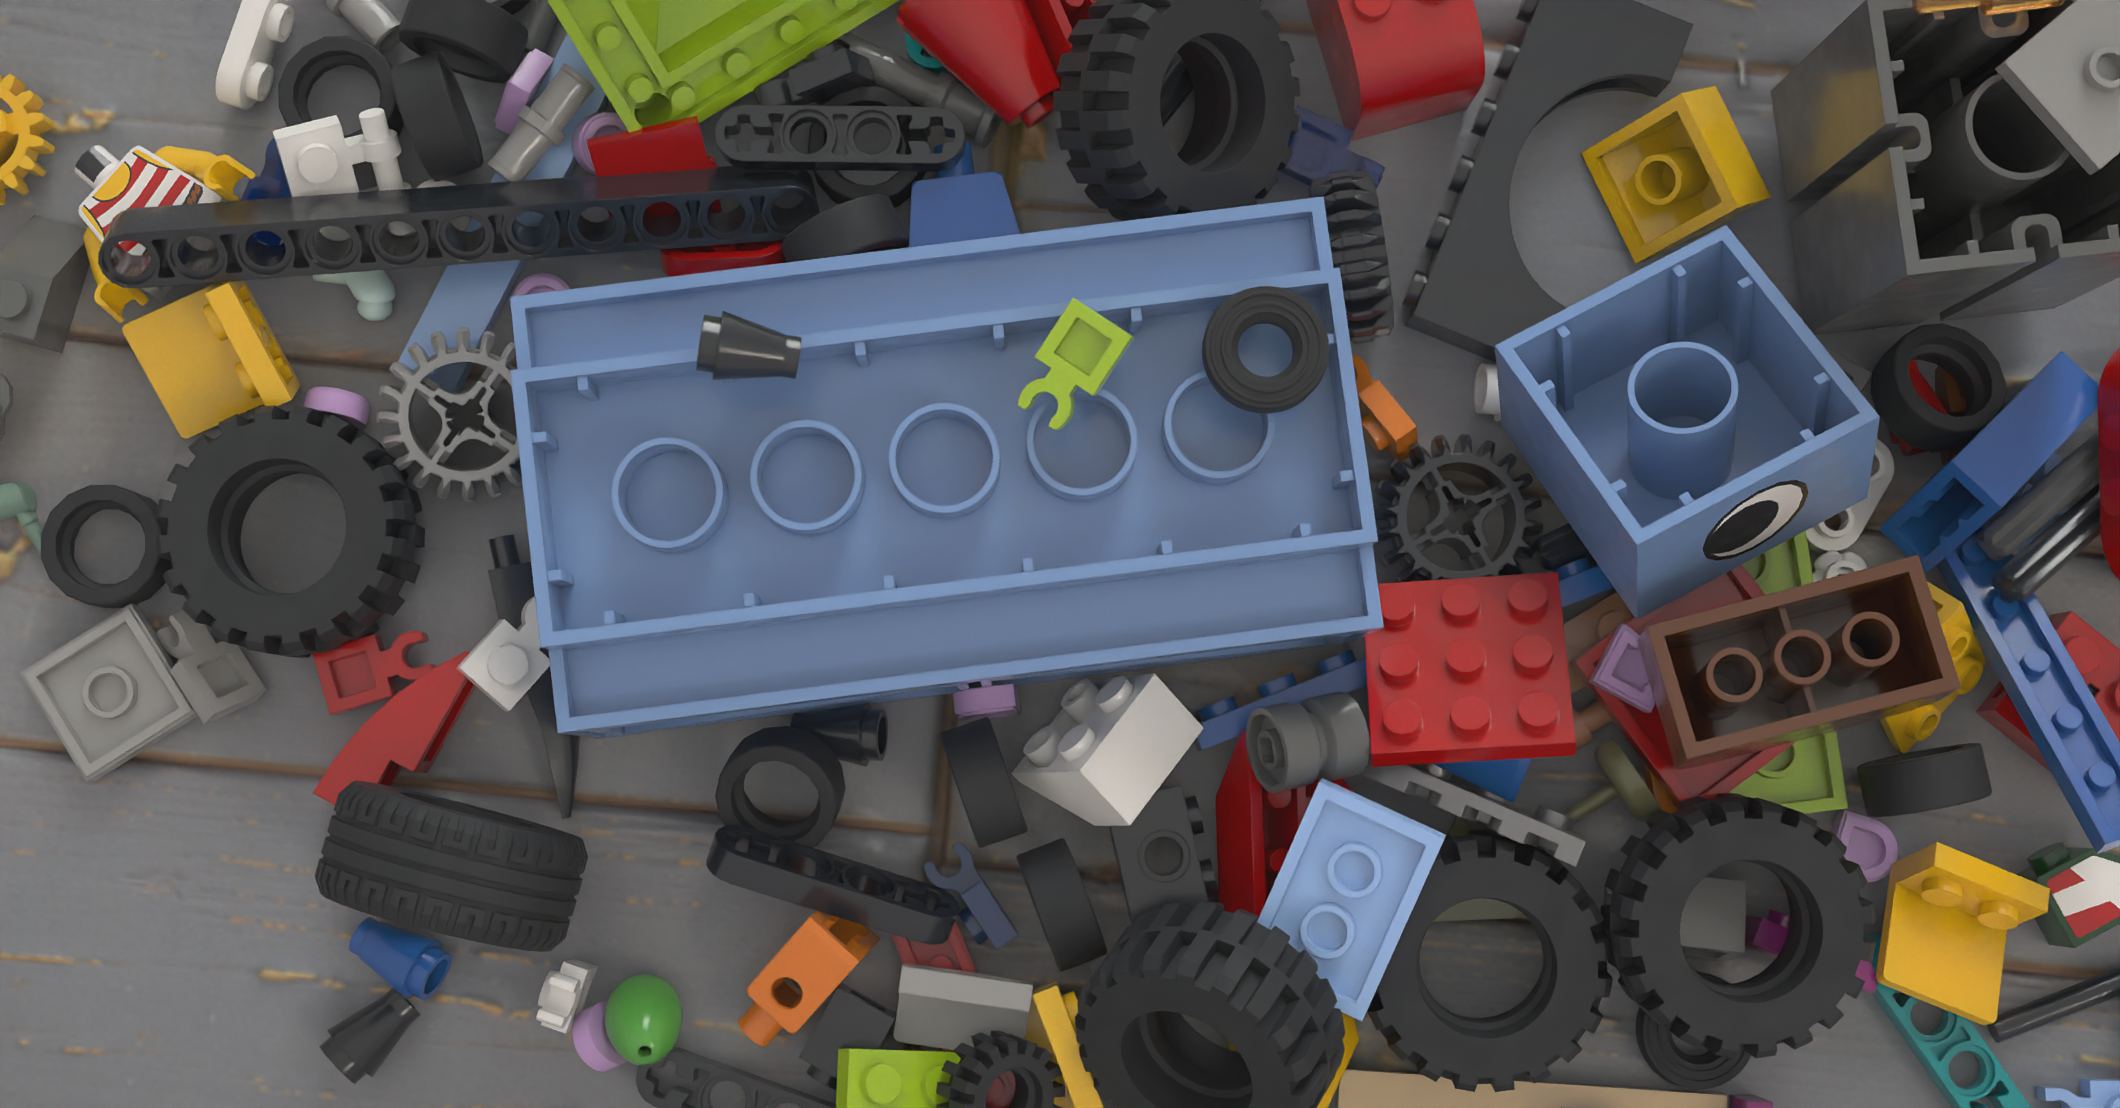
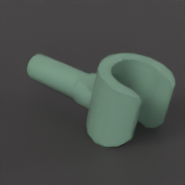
[0,481,43,556]

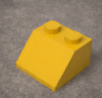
[1581,86,1771,264]

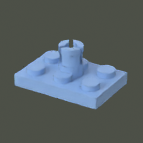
[1257,778,1446,1021]

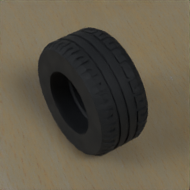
[314,780,588,952]

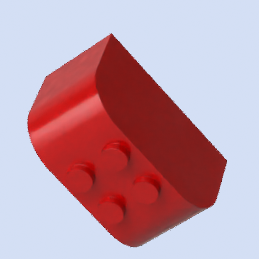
[1306,0,1485,142]

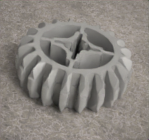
[376,327,522,502]

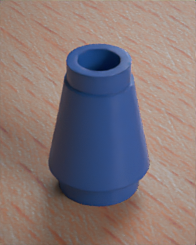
[349,917,452,1000]

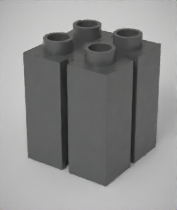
[1771,0,2120,335]

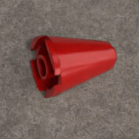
[896,0,1061,129]

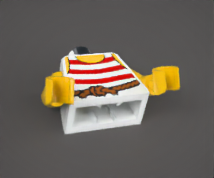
[74,145,256,323]

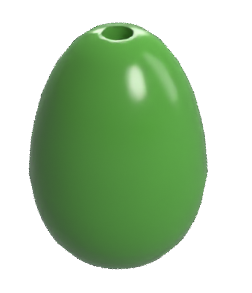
[604,974,683,1066]

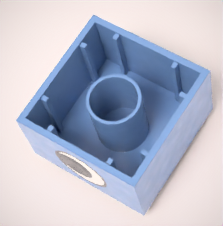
[1495,225,1880,620]

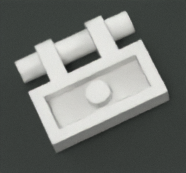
[272,108,413,241]

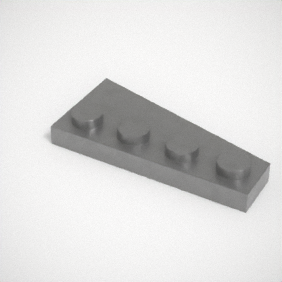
[1361,733,1586,867]

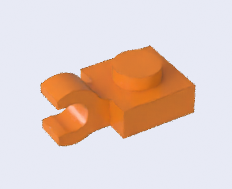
[1352,354,1418,461]

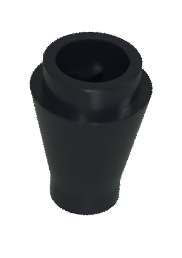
[696,311,802,380]
[790,702,888,767]
[319,988,421,1084]

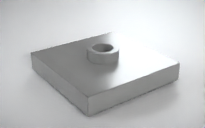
[1995,0,2120,175]
[20,603,198,782]

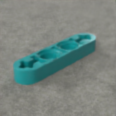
[1866,933,2031,1108]

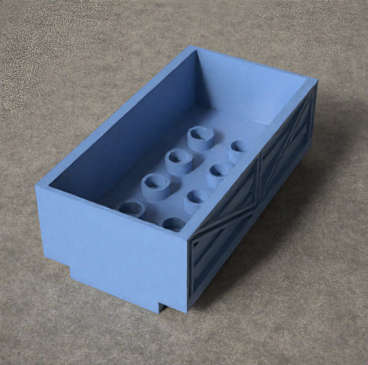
[510,197,1384,739]

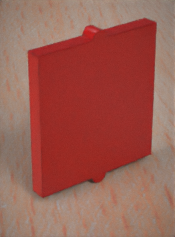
[587,116,722,218]

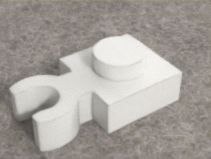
[456,596,550,711]
[536,958,599,1034]

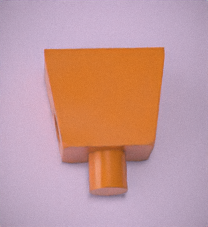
[737,911,880,1047]

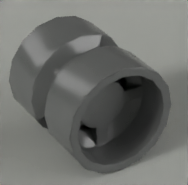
[1246,691,1370,793]

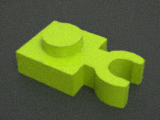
[1018,298,1135,430]

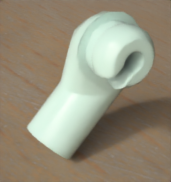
[312,270,396,321]

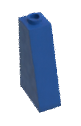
[1879,351,2099,574]

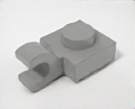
[156,610,266,725]

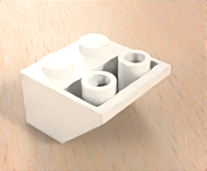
[1011,674,1204,826]

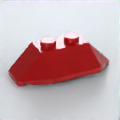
[1215,730,1352,922]

